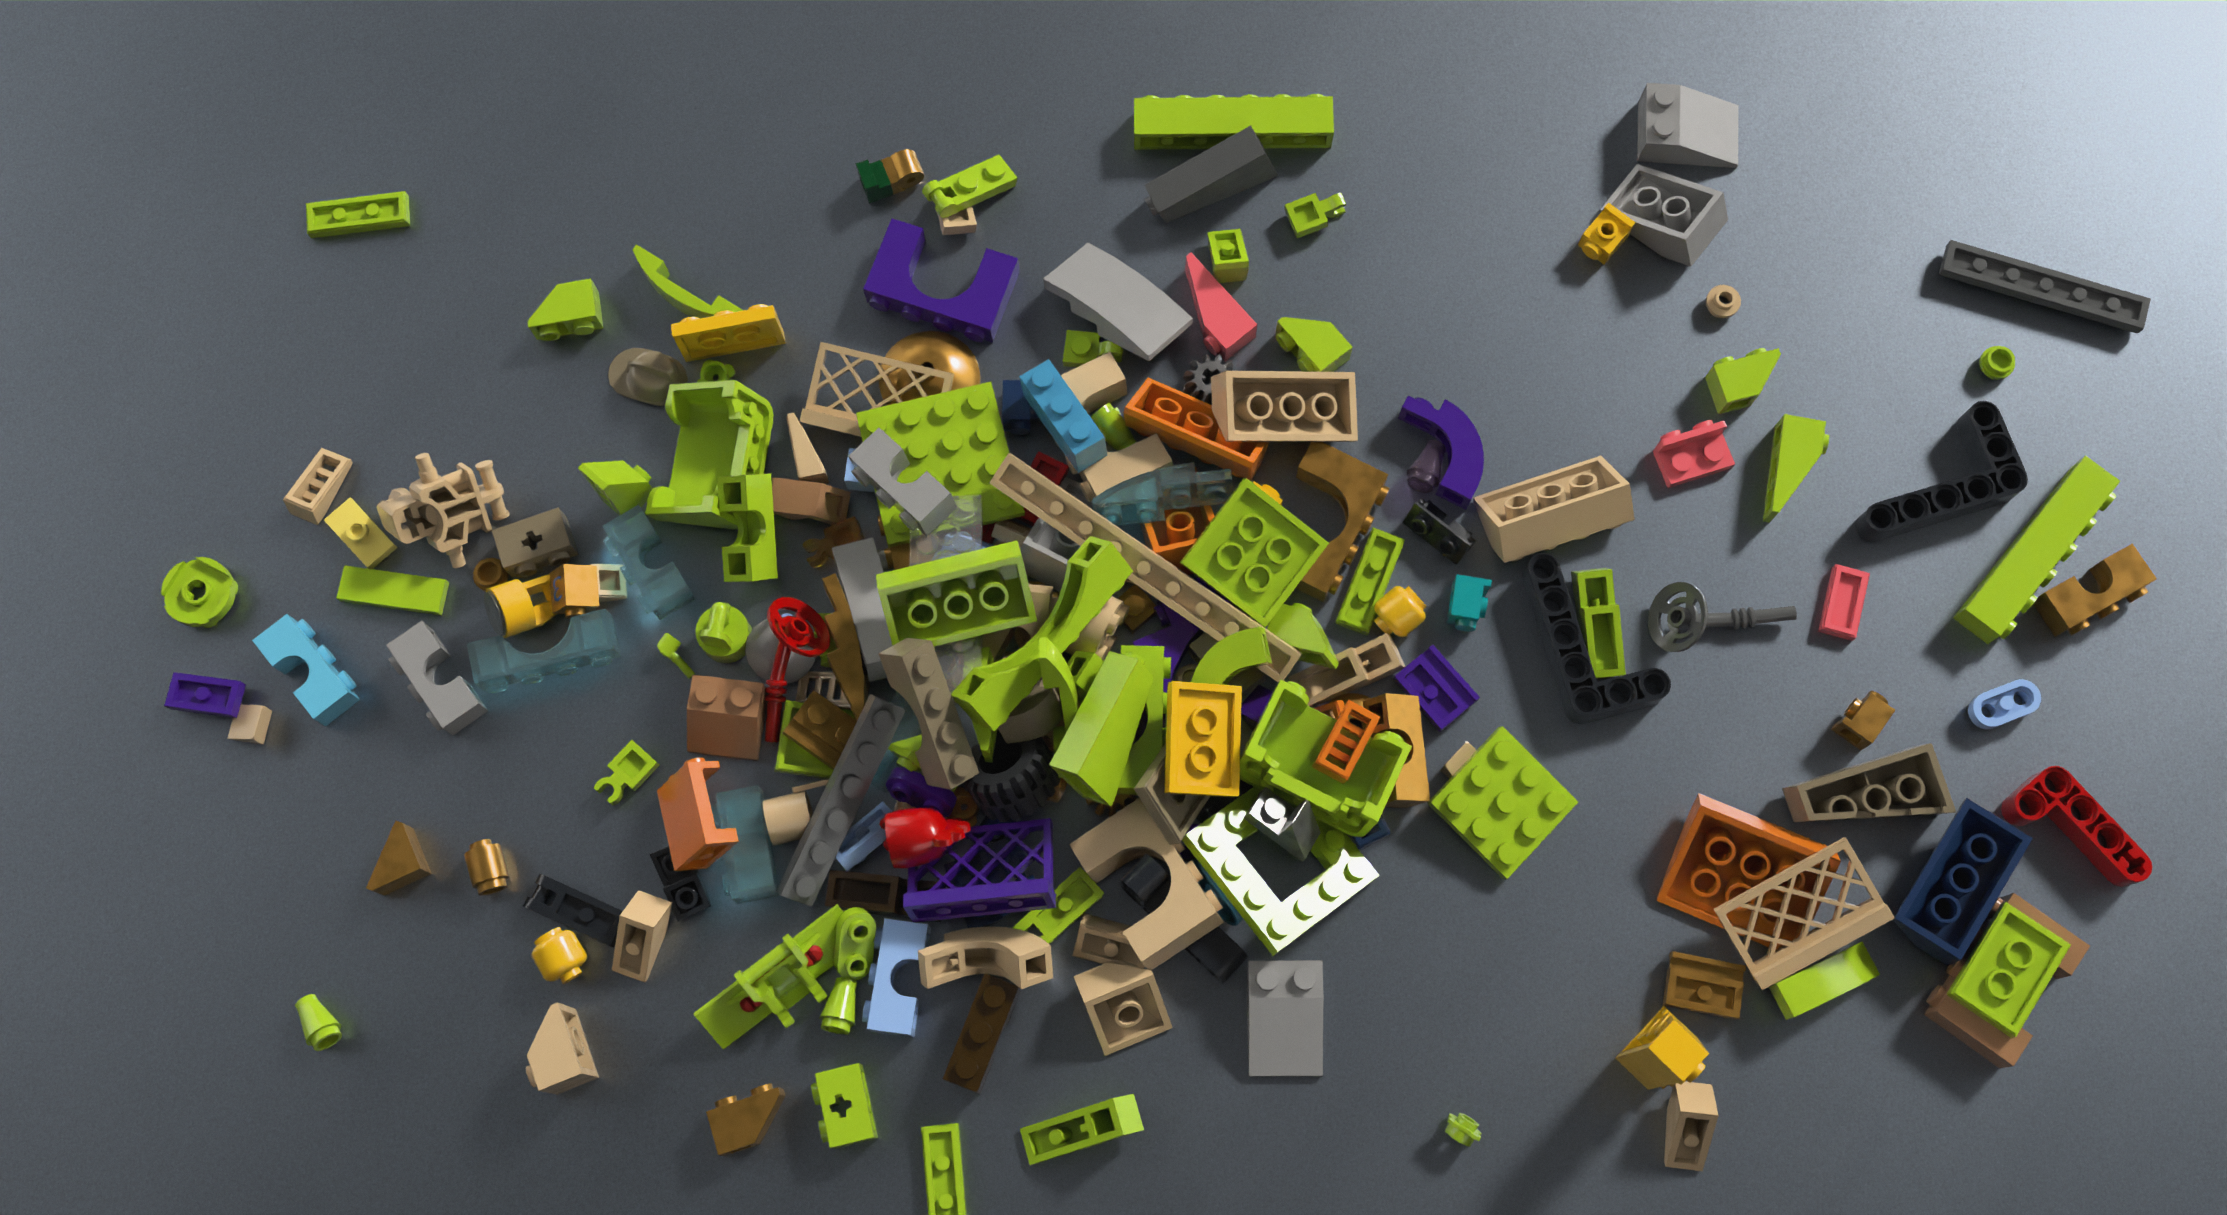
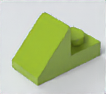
[1207,229,1249,283]

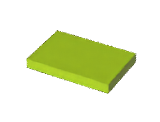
[1946,902,2071,1038]

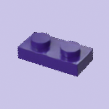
[164,672,246,718]

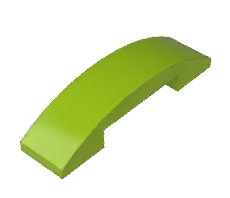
[632,244,744,319]
[1039,637,1079,778]

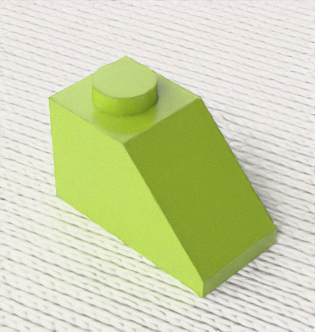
[1267,603,1339,669]

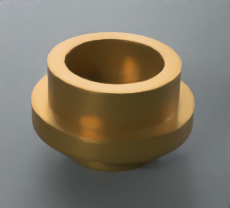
[473,558,509,592]

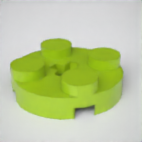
[161,557,238,628]

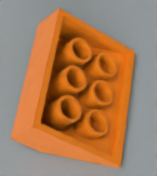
[1656,793,1841,950]

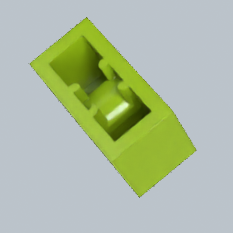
[811,1063,878,1149]

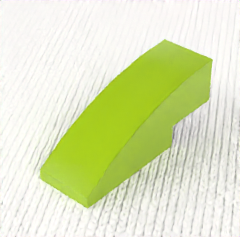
[1571,568,1626,678]
[1769,941,1880,1020]

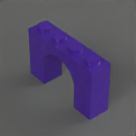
[863,218,1020,343]

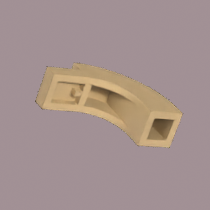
[918,927,1053,989]

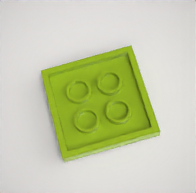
[1180,478,1329,628]
[1427,726,1578,879]

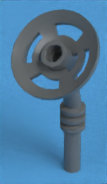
[1648,582,1797,652]

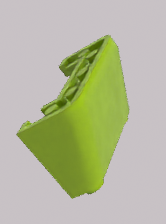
[645,380,774,530]
[1240,679,1412,837]

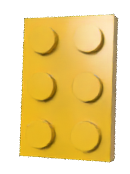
[671,304,786,362]
[1164,681,1242,797]

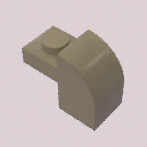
[998,677,1063,744]

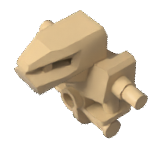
[376,453,510,568]

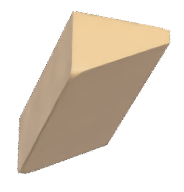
[1072,914,1145,969]

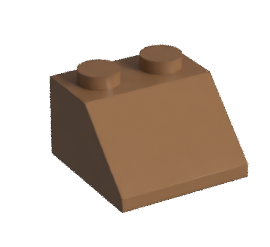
[687,675,768,761]

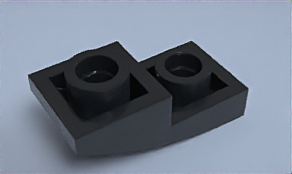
[650,846,712,921]

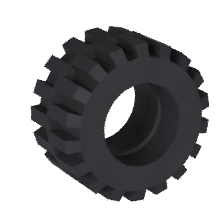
[963,730,1060,822]

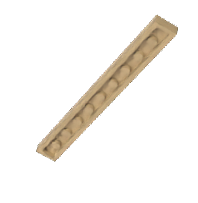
[989,453,1302,682]

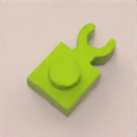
[594,740,660,806]

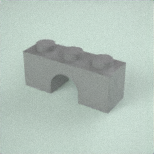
[848,428,958,536]
[386,621,488,735]

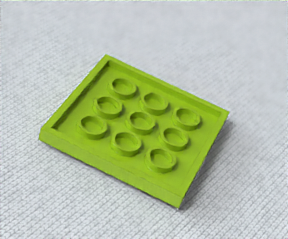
[856,382,1025,548]

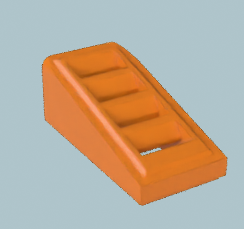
[1312,699,1380,784]

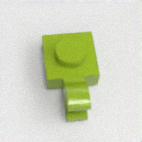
[1284,193,1346,238]
[1063,330,1123,367]

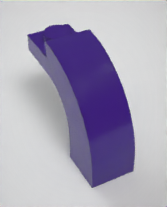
[1398,396,1484,510]

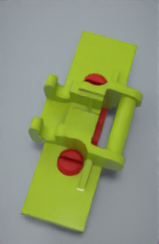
[693,904,859,1050]

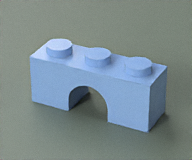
[862,918,931,1038]

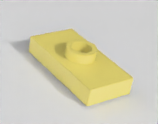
[324,497,398,569]

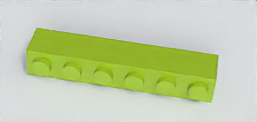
[1134,94,1334,150]
[1953,455,2120,644]

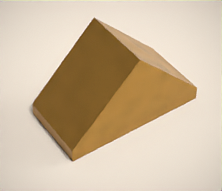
[366,820,432,896]

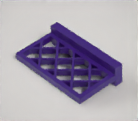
[903,818,1056,922]

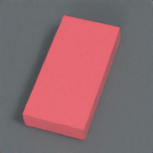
[1818,564,1870,641]

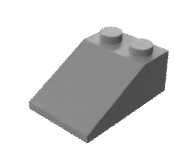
[1637,83,1739,168]
[1600,164,1728,267]
[1020,477,1127,592]
[1246,960,1324,1077]

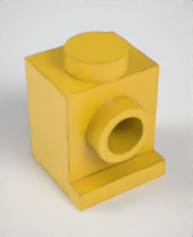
[1578,203,1636,265]

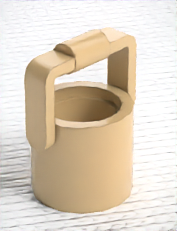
[763,779,829,846]

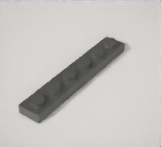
[1939,240,2151,334]
[776,694,906,907]

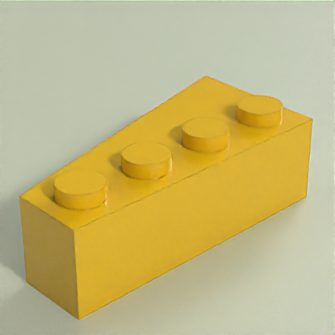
[1615,1006,1709,1090]

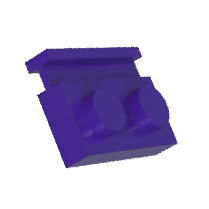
[1393,645,1480,732]

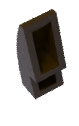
[825,870,946,922]

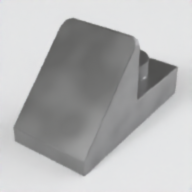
[1244,787,1321,862]

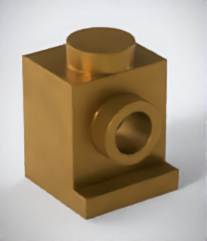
[1831,691,1895,750]

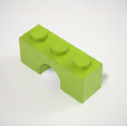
[717,473,778,582]

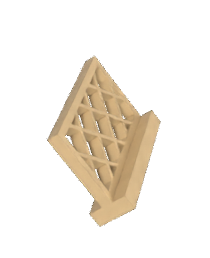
[799,342,954,437]
[1713,837,1895,990]

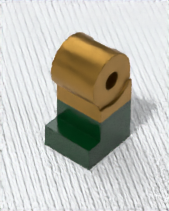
[855,149,924,204]

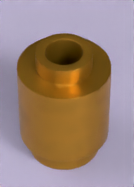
[464,839,509,896]

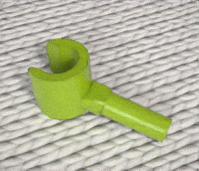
[657,633,696,679]

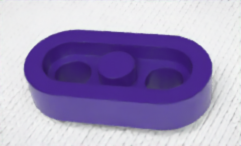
[886,767,957,818]

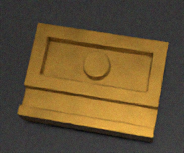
[782,690,857,770]
[1663,951,1746,1020]

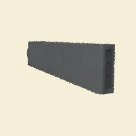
[1144,126,1278,223]

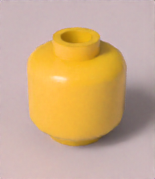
[1374,586,1427,638]
[531,927,587,984]

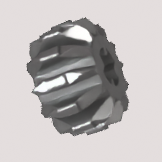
[1183,353,1234,405]

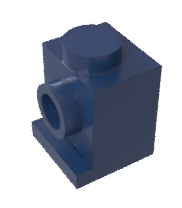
[1002,380,1038,435]

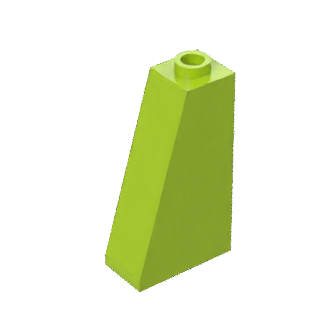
[1049,651,1154,807]

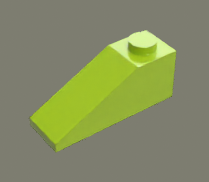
[1763,414,1829,523]
[578,460,653,522]
[1020,1094,1144,1165]

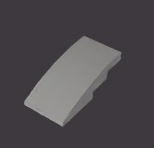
[1043,243,1193,361]

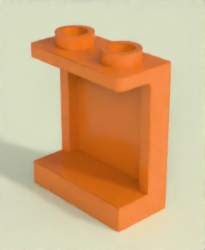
[657,758,739,871]

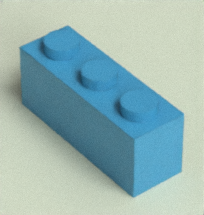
[1019,359,1108,473]

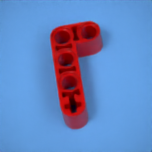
[2001,766,2153,887]

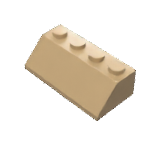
[1211,371,1358,442]
[1473,456,1635,563]

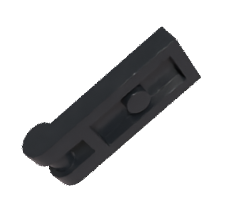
[523,873,623,948]

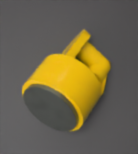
[484,574,558,638]

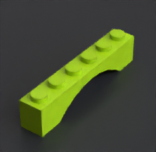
[951,536,1133,731]

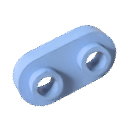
[1968,679,2041,730]

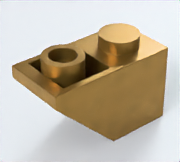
[706,1083,785,1156]

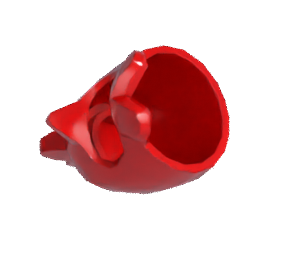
[879,808,971,868]

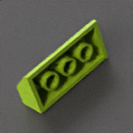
[876,540,1037,647]

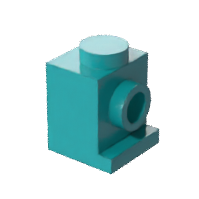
[1446,574,1492,632]

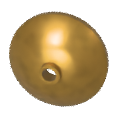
[879,331,980,406]

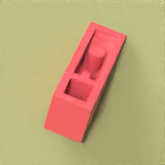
[1185,252,1258,361]

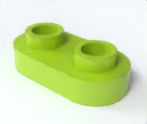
[833,907,876,981]

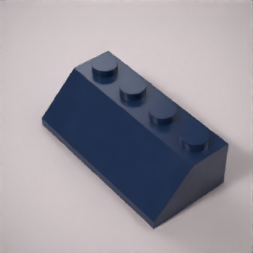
[1893,798,2033,966]

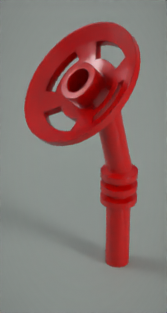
[764,597,830,742]

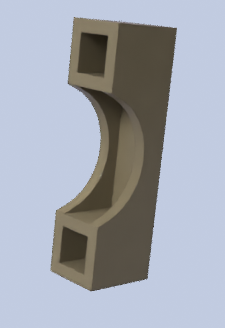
[878,638,979,790]

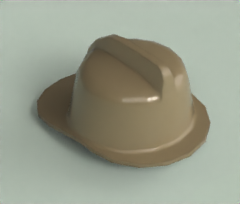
[608,348,688,406]

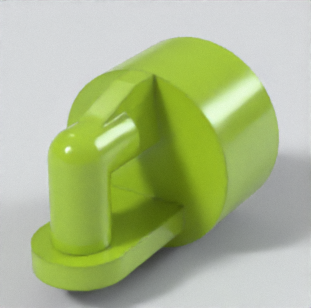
[696,602,752,663]

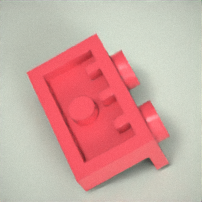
[1653,420,1735,488]

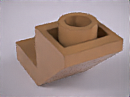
[772,477,851,527]

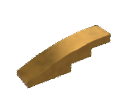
[822,573,865,721]

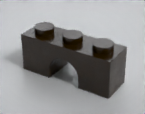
[942,973,1021,1095]

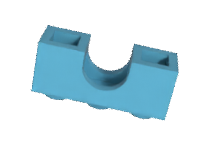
[252,614,360,726]

